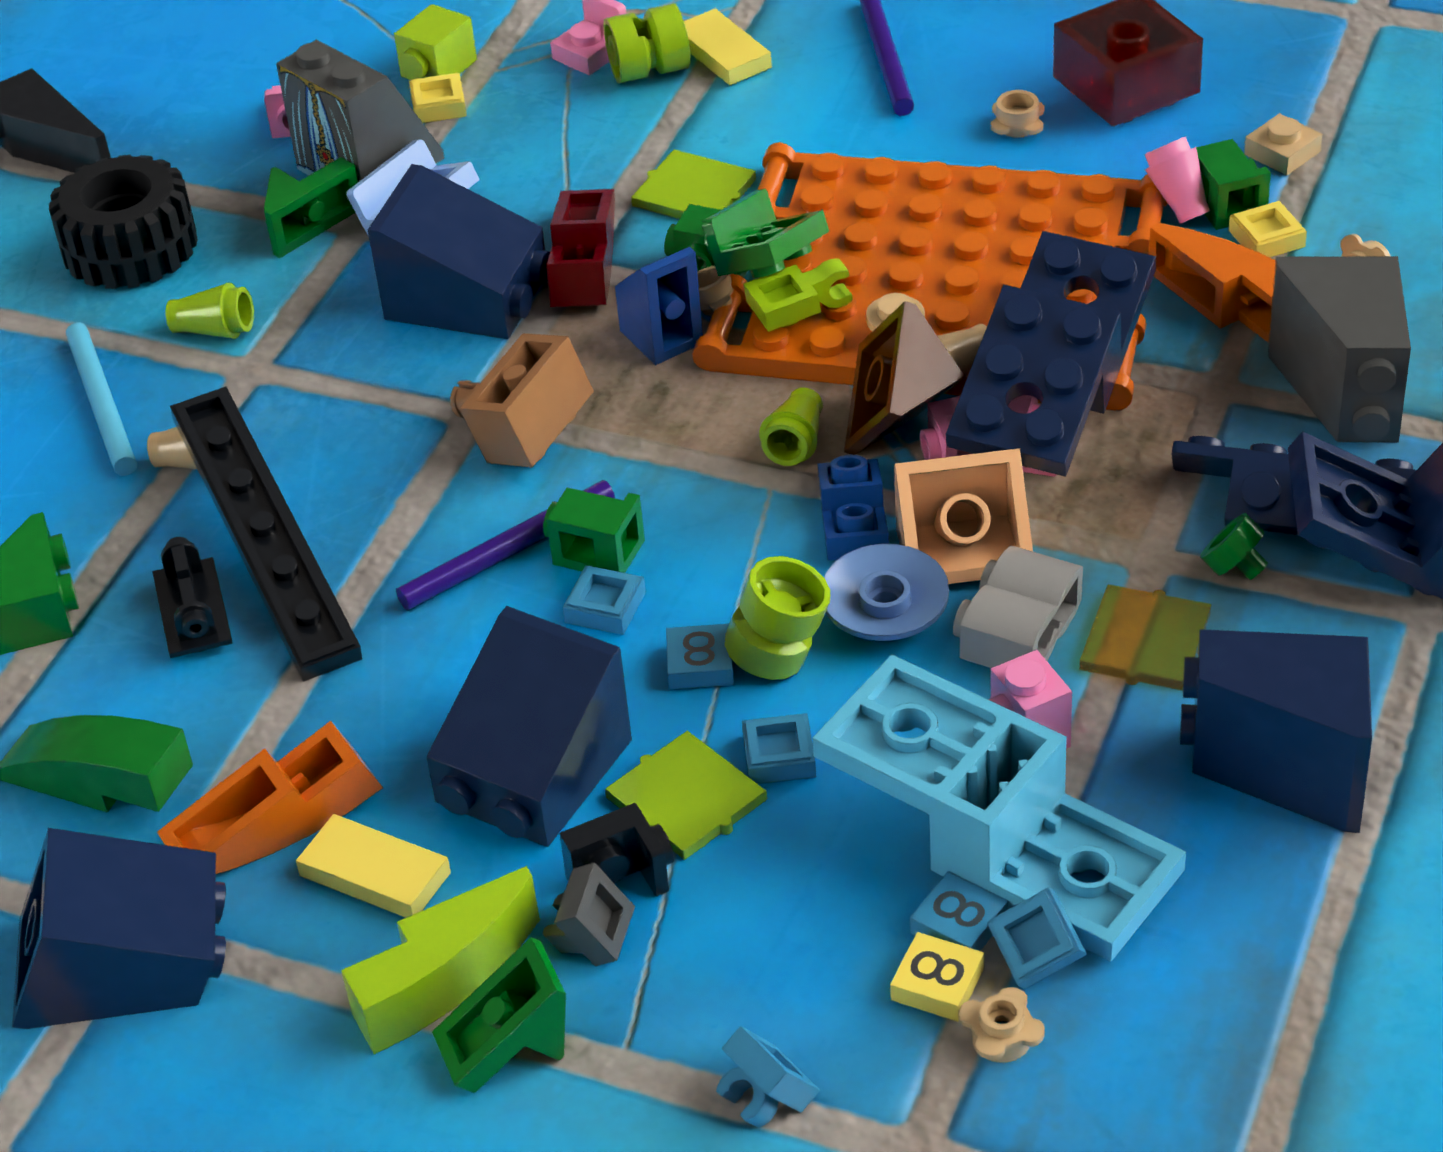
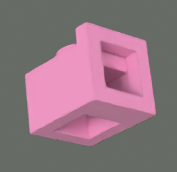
[988,650,1072,749]

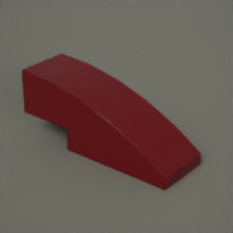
[547,189,615,307]

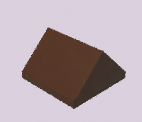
[844,301,965,455]

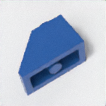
[615,247,703,365]

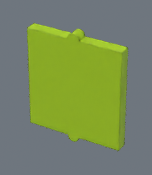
[631,149,756,219]
[605,731,767,860]

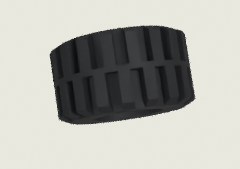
[49,155,197,289]

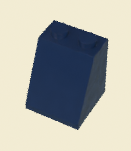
[368,164,550,339]
[426,606,632,847]
[1180,629,1372,833]
[12,828,226,1029]

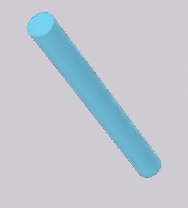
[65,323,137,476]

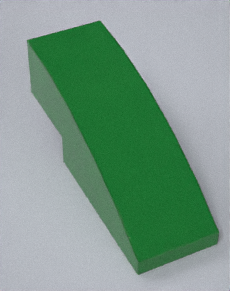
[0,715,193,813]

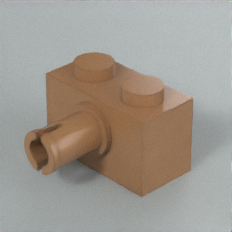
[450,333,594,467]

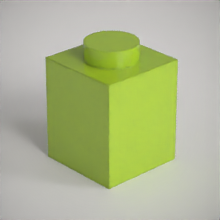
[394,4,477,80]

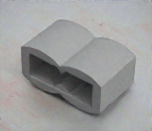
[953,545,1083,668]

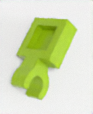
[743,259,853,332]

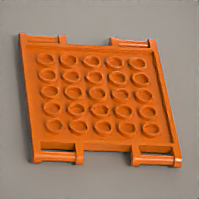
[692,142,1168,410]

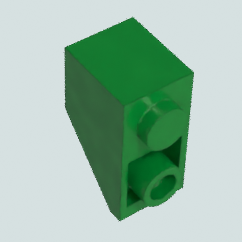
[0,512,79,655]

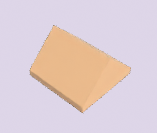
[894,448,1033,584]

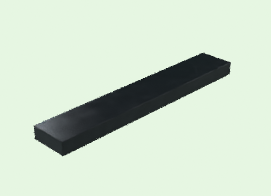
[170,386,362,682]

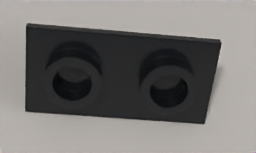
[152,537,233,658]

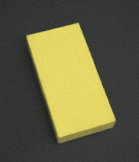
[684,8,772,85]
[296,814,451,918]

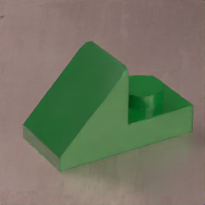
[264,157,358,258]
[432,937,566,1093]

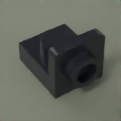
[559,803,674,896]

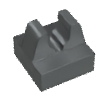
[543,862,635,966]

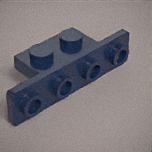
[1171,436,1416,535]

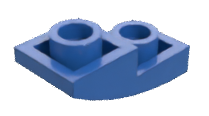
[817,455,889,560]

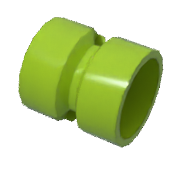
[603,3,690,84]
[725,556,831,680]

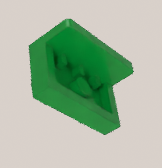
[702,189,829,278]

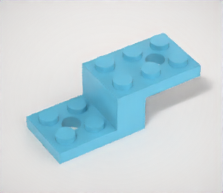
[812,654,1186,962]

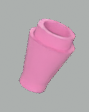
[1144,137,1210,224]

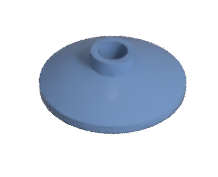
[824,544,949,641]

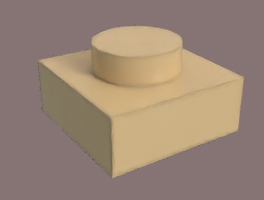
[1244,113,1323,176]

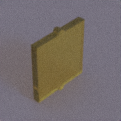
[1079,584,1211,691]

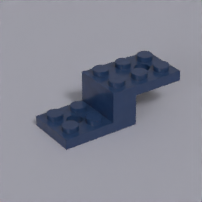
[946,231,1156,477]
[1288,431,1443,599]

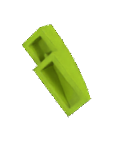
[341,866,540,1055]

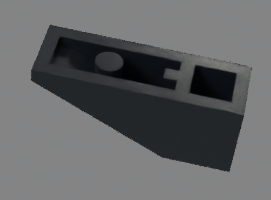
[0,68,111,173]

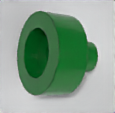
[1200,513,1268,580]

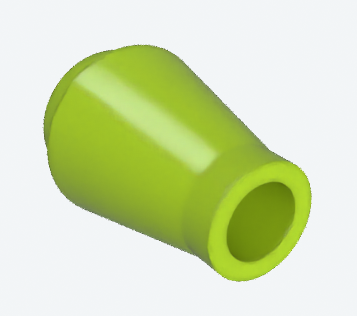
[165,283,254,339]
[759,387,823,466]

